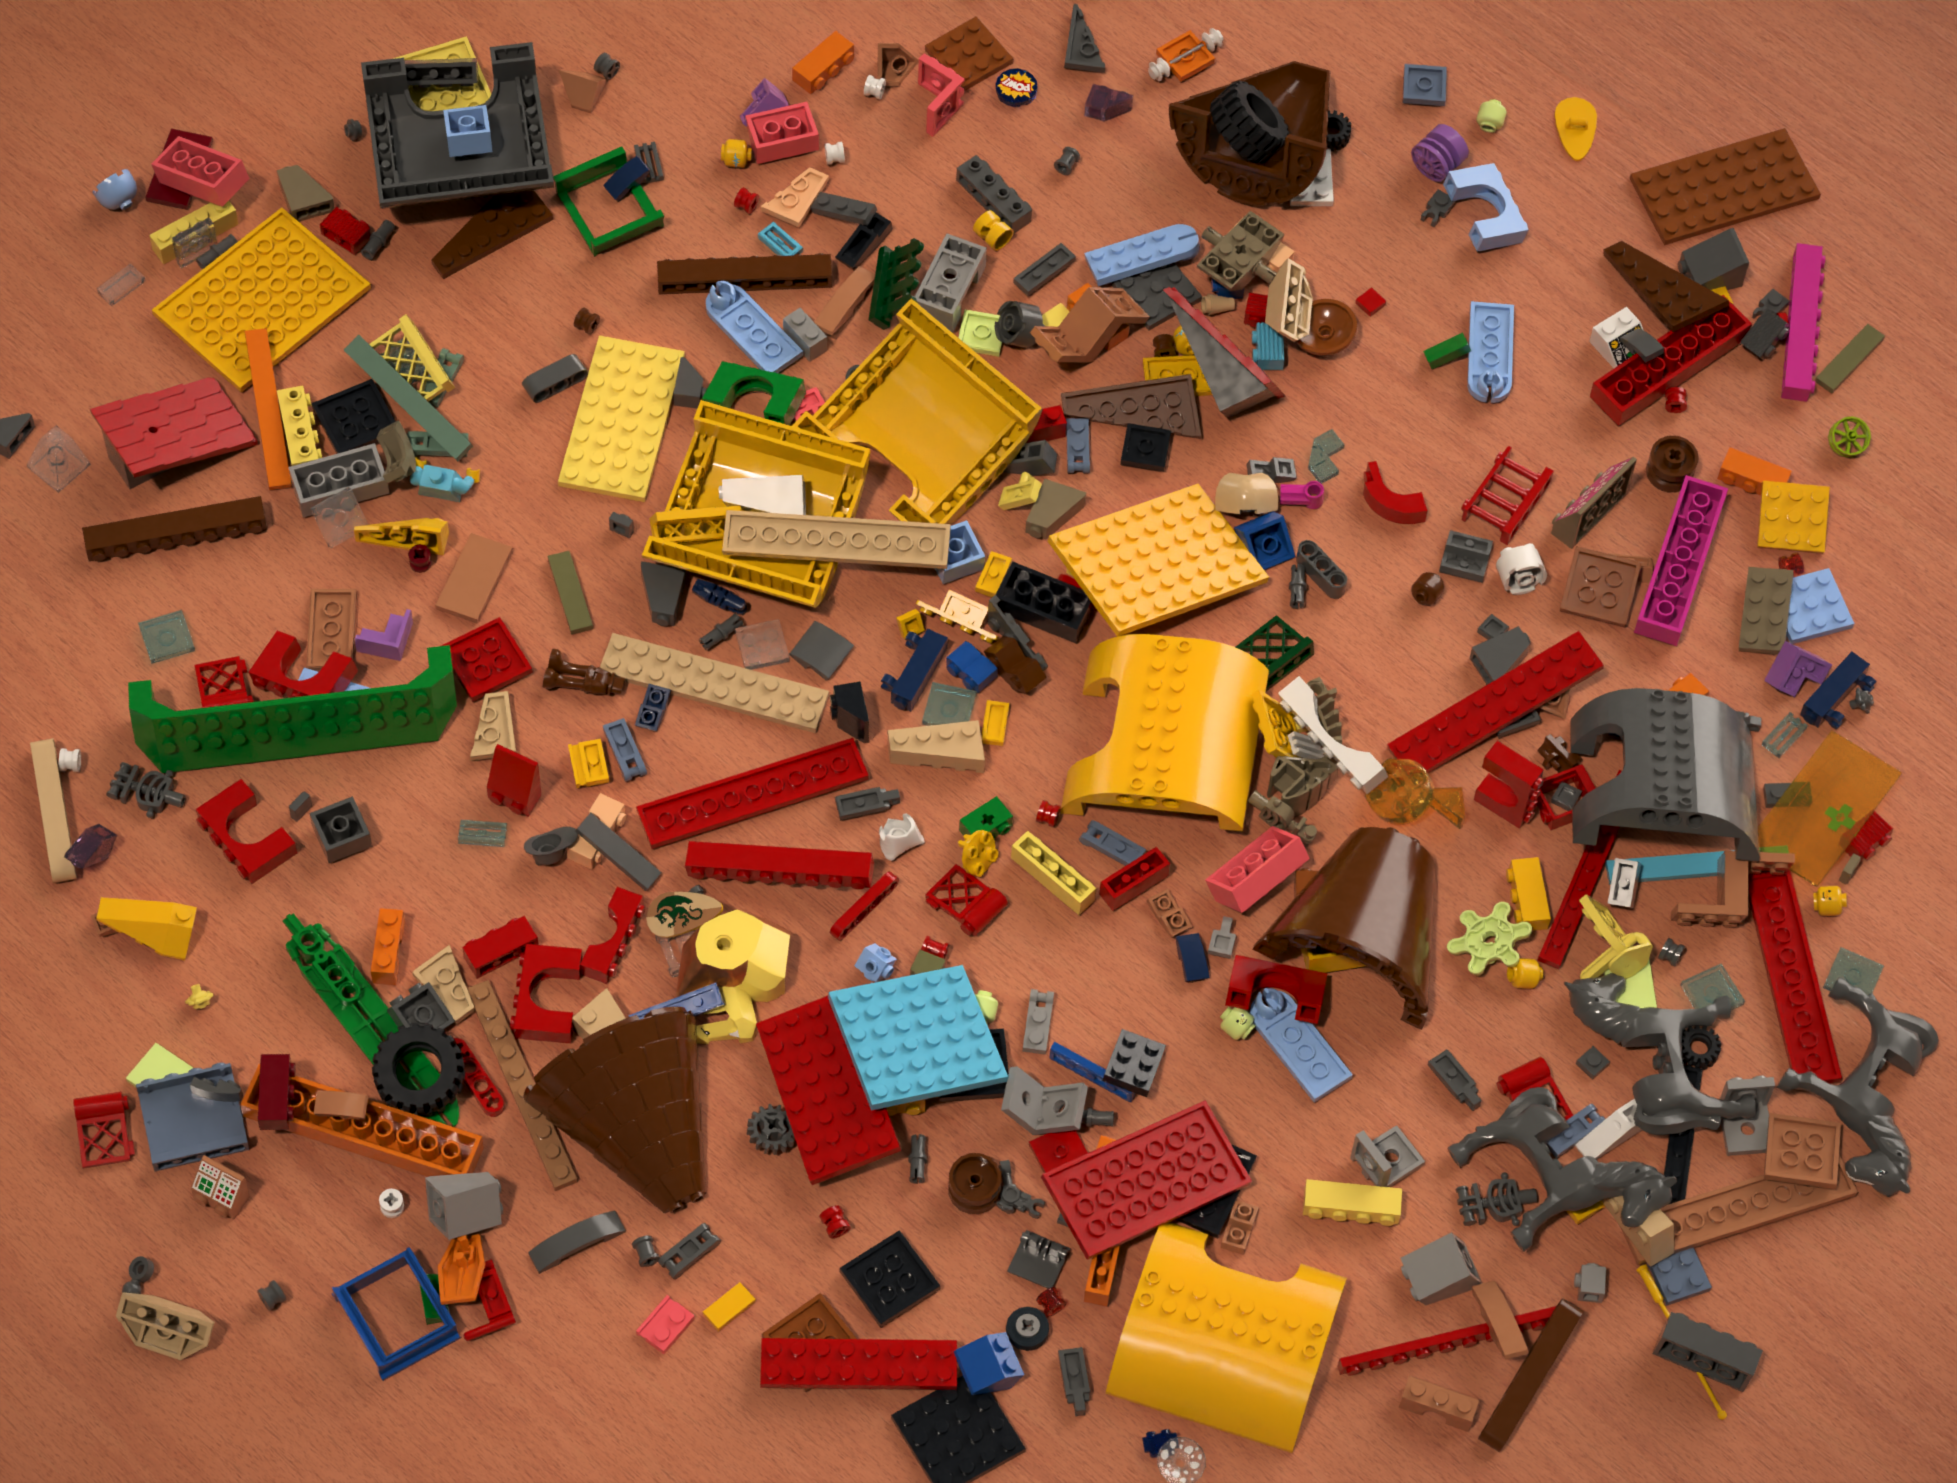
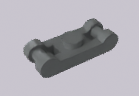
[658,1223,721,1280]

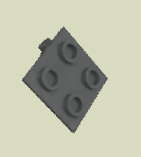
[1007,1230,1070,1290]

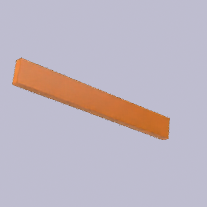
[245,328,291,490]

